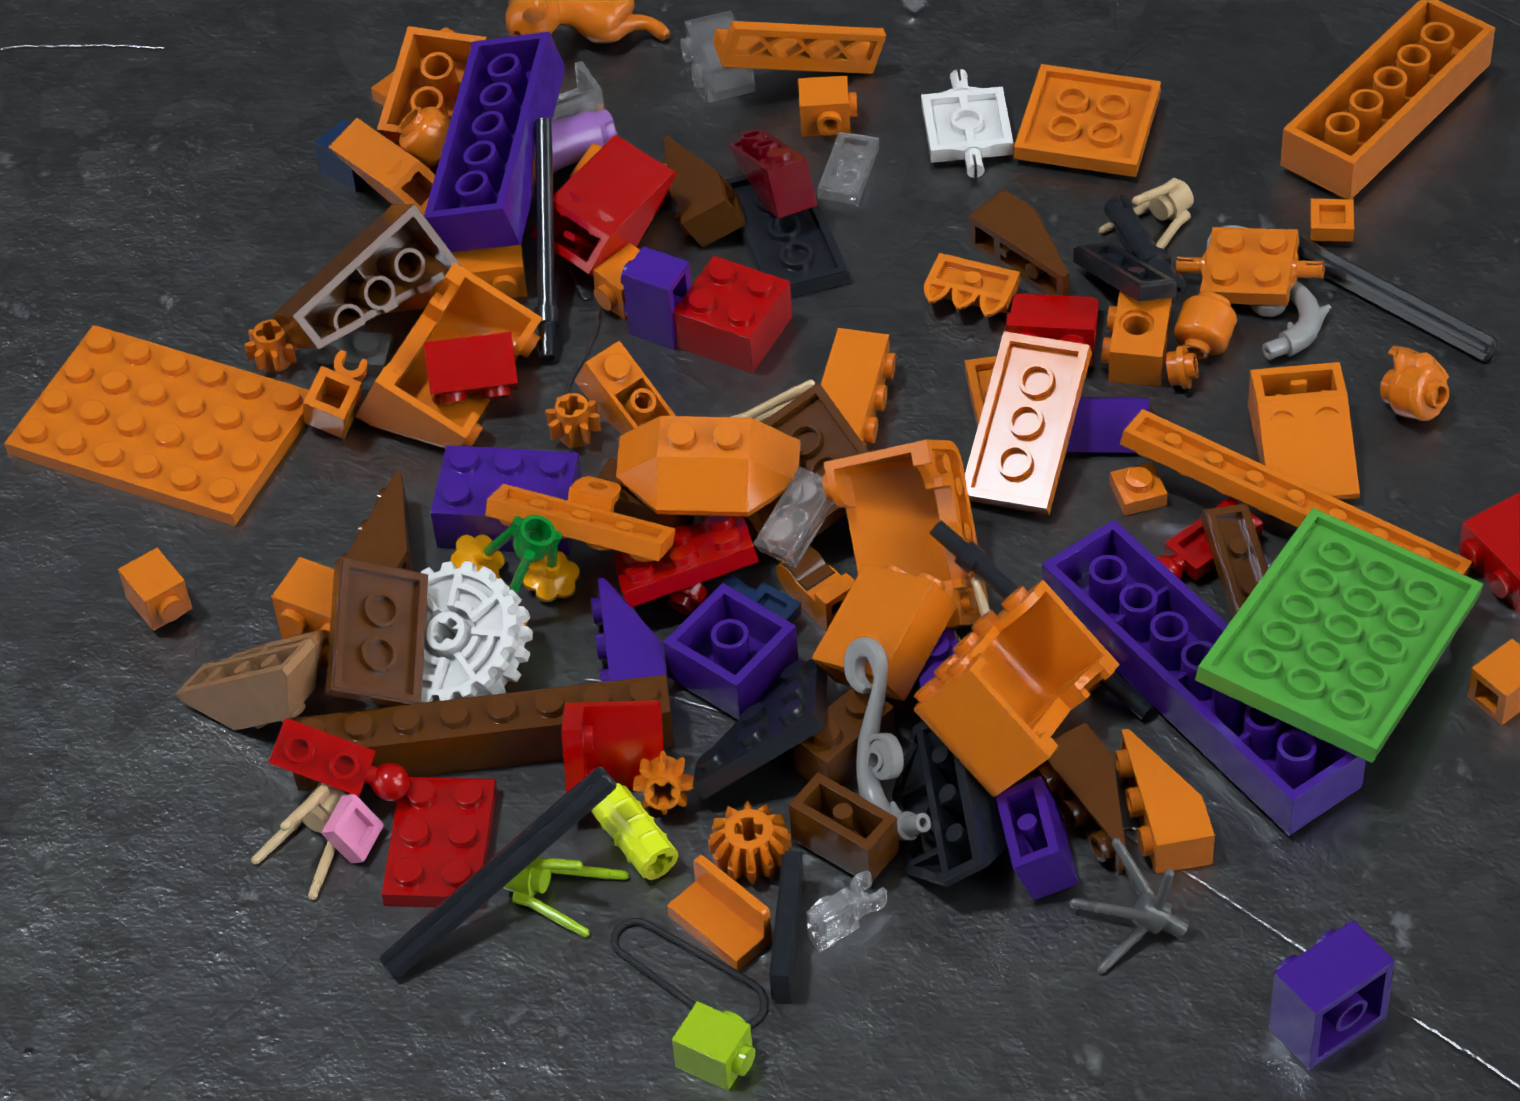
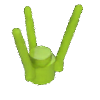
[503,857,629,937]

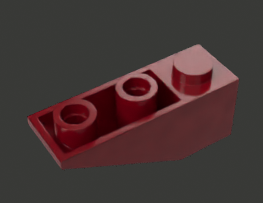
[728,130,818,218]

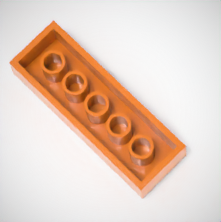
[1280,0,1495,199]

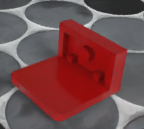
[1006,293,1099,366]

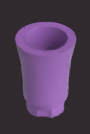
[552,109,617,173]

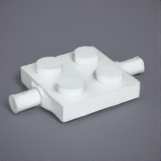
[921,69,1013,178]

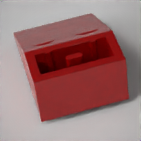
[530,135,678,275]

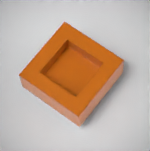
[1310,199,1354,242]
[1109,462,1168,516]

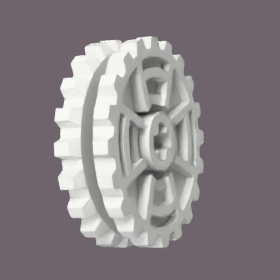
[421,561,533,703]

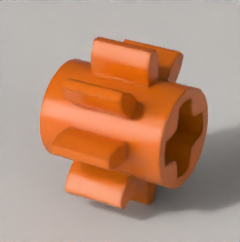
[244,319,299,372]
[545,393,601,447]
[633,751,694,815]

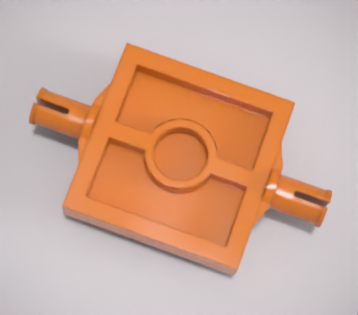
[1176,227,1325,306]

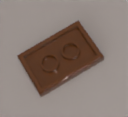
[325,557,429,707]

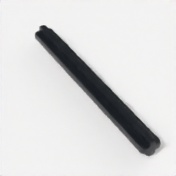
[1282,228,1497,361]
[380,766,617,978]

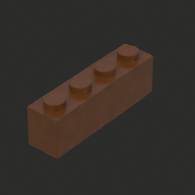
[272,204,462,349]

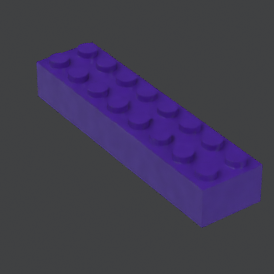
[1042,520,1366,836]

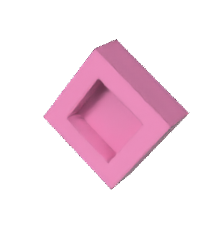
[321,794,384,864]

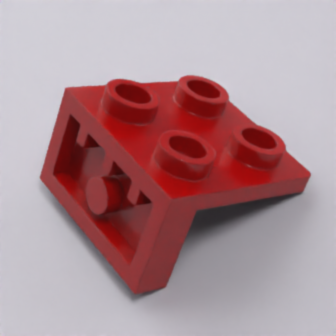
[562,700,664,793]

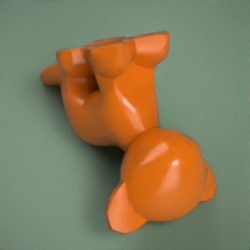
[506,0,670,44]

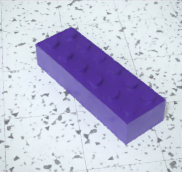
[424,31,566,253]

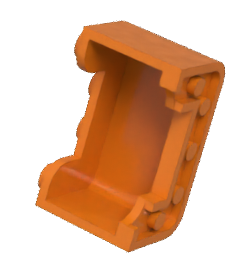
[914,580,1119,797]

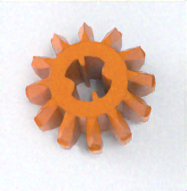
[708,800,792,886]

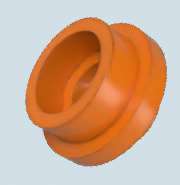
[1166,345,1199,390]

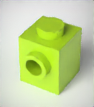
[672,1001,756,1091]

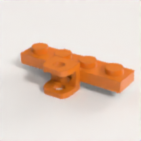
[485,476,675,562]

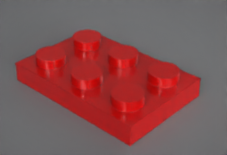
[613,516,759,607]
[381,777,498,909]

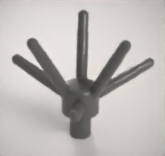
[1070,838,1189,974]

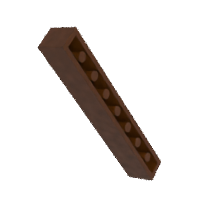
[289,675,675,790]

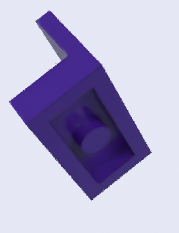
[1066,397,1149,453]

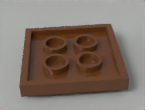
[748,382,869,562]

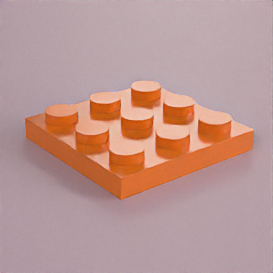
[1014,64,1161,177]

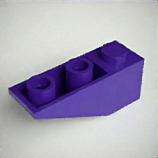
[591,578,670,701]

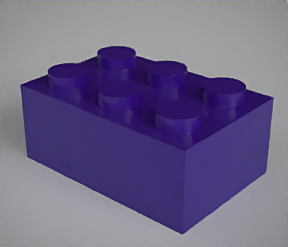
[430,445,582,556]

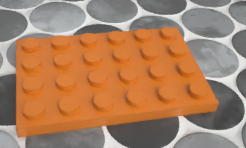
[4,325,309,527]

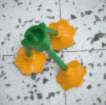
[450,515,580,626]

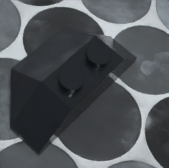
[892,721,1007,887]

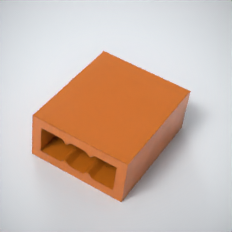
[811,564,957,701]

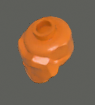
[1380,346,1449,421]

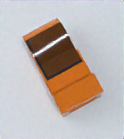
[776,546,855,632]

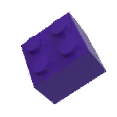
[663,583,798,720]
[1269,920,1395,1070]

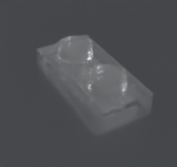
[753,467,834,567]

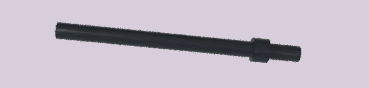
[534,118,560,361]
[929,520,1154,720]

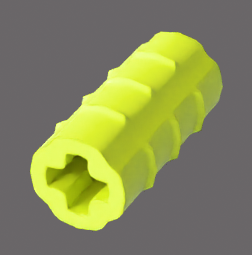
[591,783,678,880]

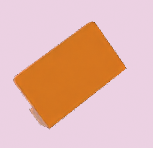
[667,854,772,971]

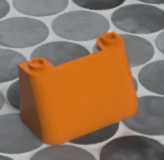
[355,262,542,448]
[822,439,989,630]

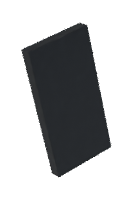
[726,175,850,298]

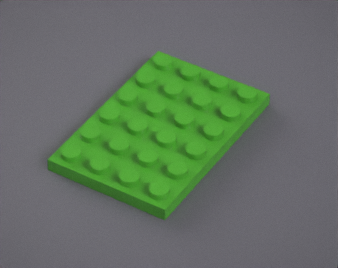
[1195,508,1483,763]

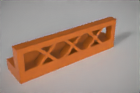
[712,21,887,74]

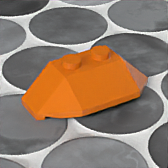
[616,416,801,517]

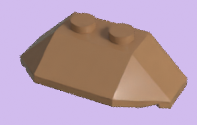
[176,630,327,730]

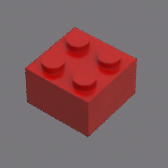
[673,256,792,374]

